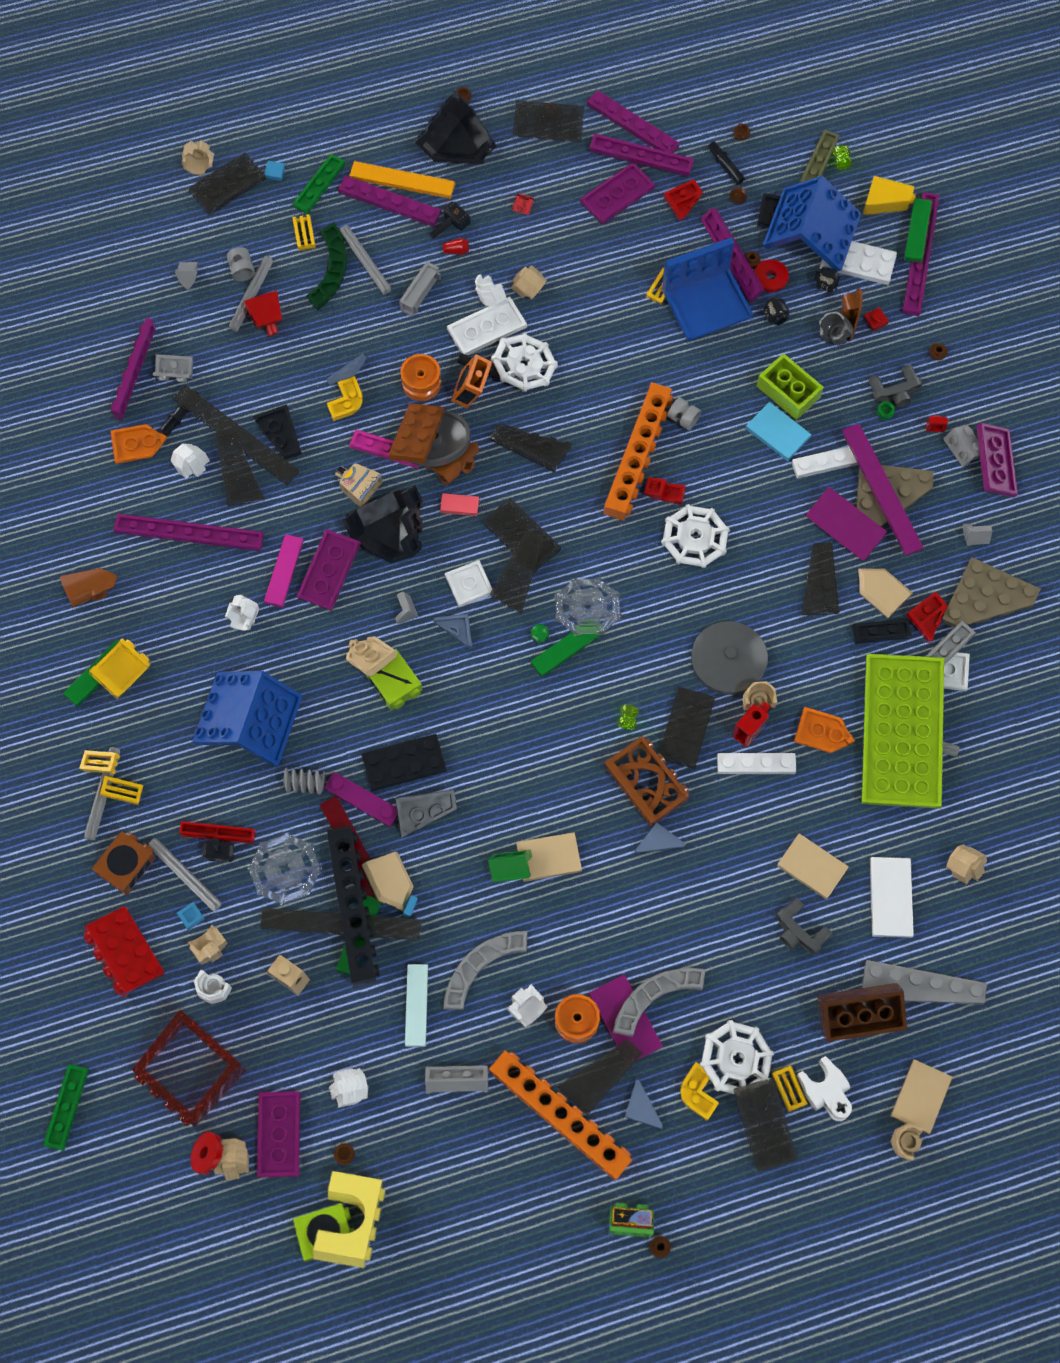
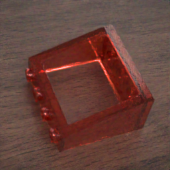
[132,1010,246,1127]

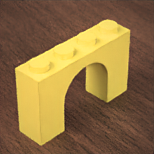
[313,1171,385,1268]

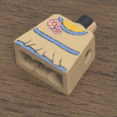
[335,463,382,507]
[267,955,310,996]

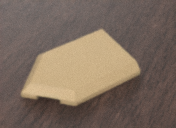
[858,569,913,618]
[346,636,397,676]
[361,852,414,912]

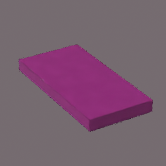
[580,162,655,225]
[976,423,1018,498]
[805,487,888,561]
[297,529,361,611]
[589,974,663,1066]
[257,1091,301,1178]

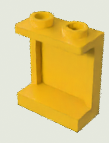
[89,638,150,700]

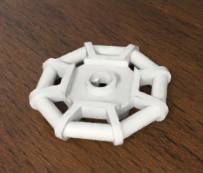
[491,333,558,392]
[661,504,730,568]
[700,1020,774,1098]

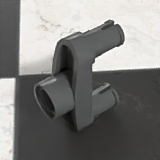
[868,364,923,408]
[776,898,833,954]

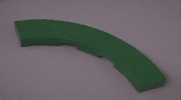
[306,223,347,311]

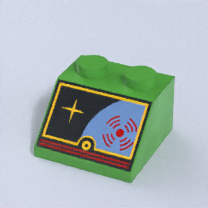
[609,1203,654,1238]

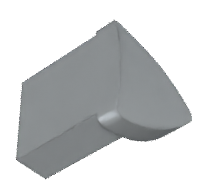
[175,262,198,289]
[963,523,993,546]
[395,591,418,624]

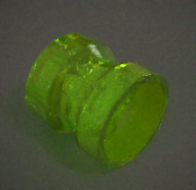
[833,145,853,170]
[617,705,639,730]

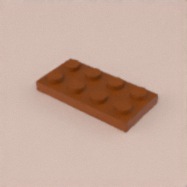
[389,403,445,464]

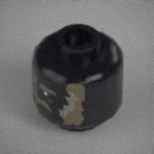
[813,267,841,292]
[763,298,790,325]

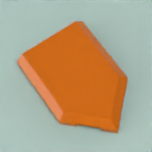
[110,424,168,464]
[794,707,855,753]

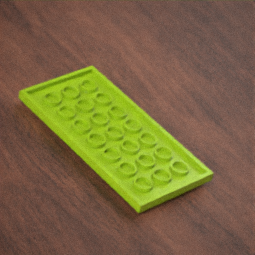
[861,654,944,809]

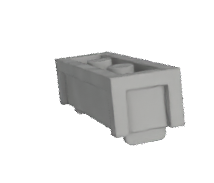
[399,261,441,317]
[425,1066,488,1094]

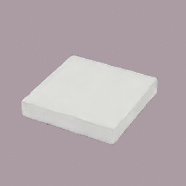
[445,560,494,608]
[944,653,970,691]

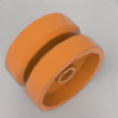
[400,354,441,401]
[555,994,600,1044]

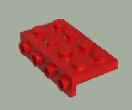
[83,906,165,999]

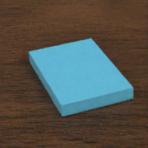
[745,402,811,462]

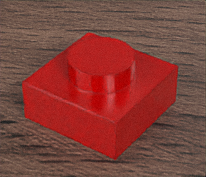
[863,307,889,332]
[926,415,948,432]

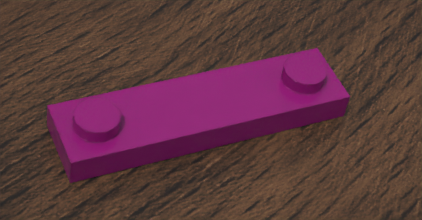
[324,772,398,828]

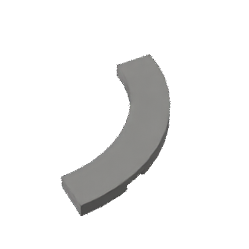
[443,931,527,1010]
[613,968,706,1037]

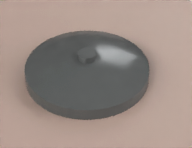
[411,410,471,467]
[691,621,768,695]

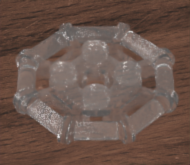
[554,577,622,636]
[247,832,322,905]

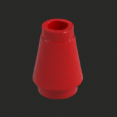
[443,237,469,255]

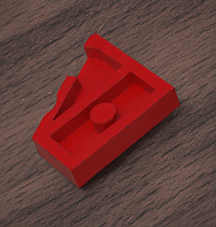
[664,179,703,222]
[906,591,948,643]

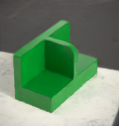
[488,849,532,882]

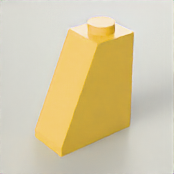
[863,176,916,215]

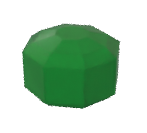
[877,401,895,420]
[531,624,549,644]

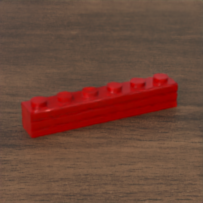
[179,821,256,844]

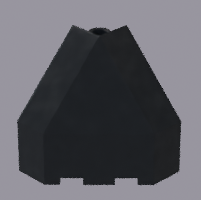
[415,91,497,163]
[342,485,423,563]

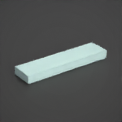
[405,964,428,1047]

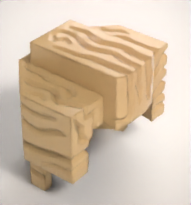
[182,140,214,175]
[511,265,547,299]
[743,681,777,710]
[946,845,987,885]
[188,925,228,965]
[890,1123,923,1161]
[213,1138,249,1180]

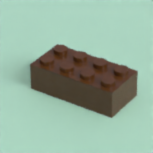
[817,983,908,1042]

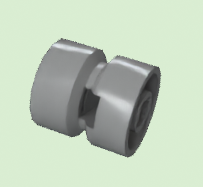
[226,247,255,282]
[667,397,701,431]

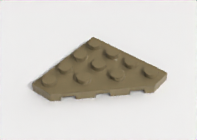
[856,465,934,527]
[941,557,1041,628]

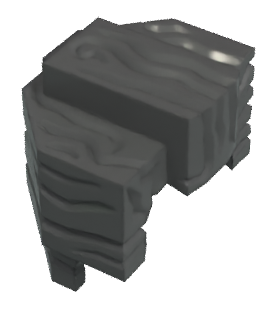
[819,311,853,345]

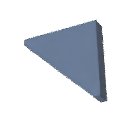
[326,354,366,385]
[434,614,472,649]
[635,823,686,854]
[625,1080,663,1129]

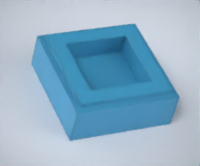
[264,161,285,181]
[402,895,418,919]
[177,902,205,930]

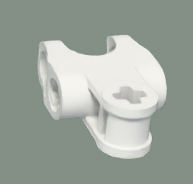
[796,1056,852,1121]

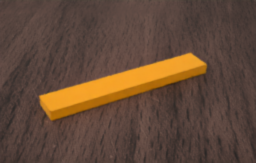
[350,161,455,199]

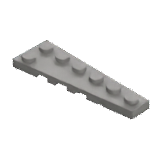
[862,960,987,1005]

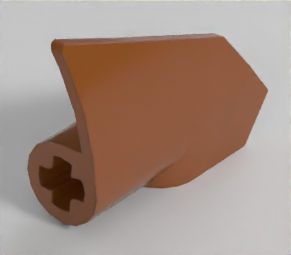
[840,288,863,342]
[426,442,479,485]
[60,568,118,608]

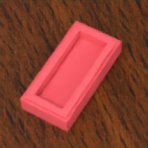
[440,493,479,516]

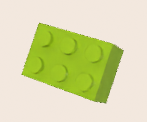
[757,353,824,420]

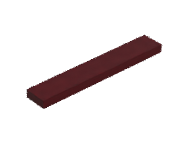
[319,796,376,898]

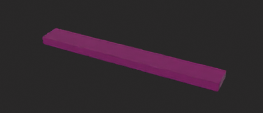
[902,192,940,316]
[842,424,924,557]
[113,514,264,551]

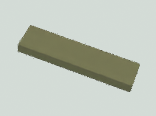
[799,129,840,183]

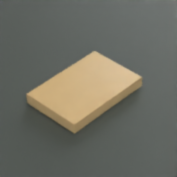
[516,832,582,882]
[777,834,849,900]
[890,1059,952,1134]

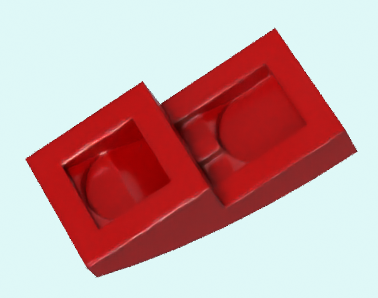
[644,477,686,505]

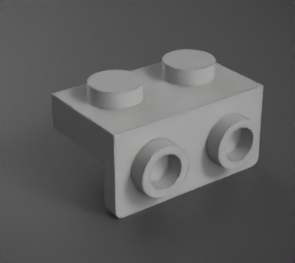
[153,354,193,382]
[944,425,980,467]

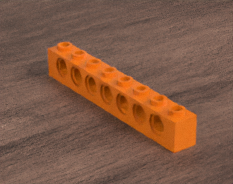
[603,382,674,521]
[489,1051,632,1182]

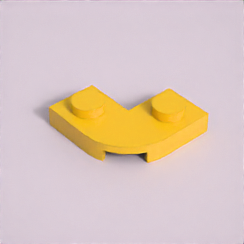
[327,376,363,421]
[681,1062,719,1121]

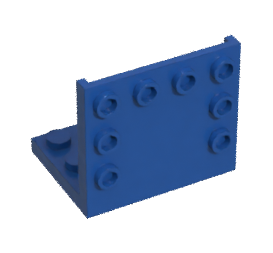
[763,176,862,271]
[662,237,753,342]
[192,671,303,766]

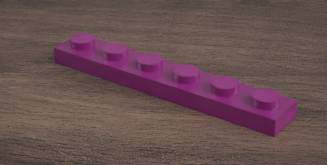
[587,90,680,153]
[589,133,694,177]
[338,176,441,227]
[701,208,765,302]
[111,318,156,421]

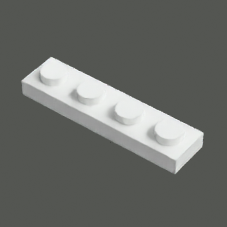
[792,447,858,479]
[717,753,796,774]

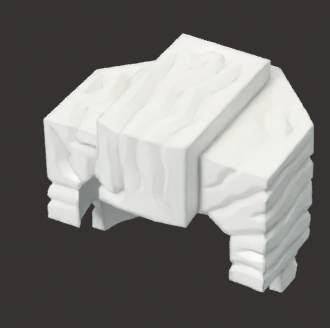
[475,274,507,306]
[171,444,210,479]
[225,595,259,631]
[194,970,232,1004]
[508,984,548,1027]
[329,1068,368,1108]

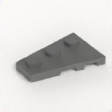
[395,789,457,838]

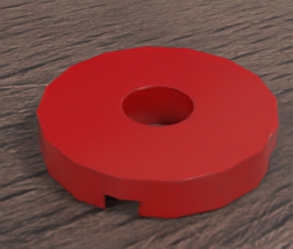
[754,259,789,293]
[191,1132,223,1175]

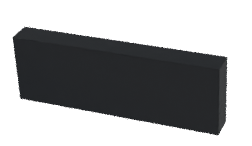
[852,619,912,644]

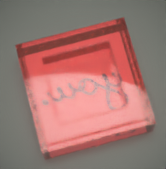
[512,193,534,215]

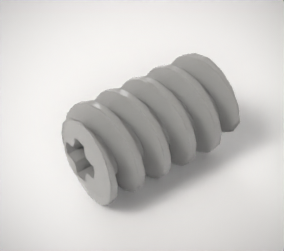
[283,767,325,795]

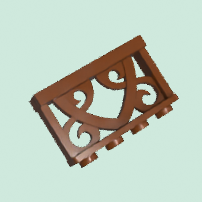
[604,735,690,828]

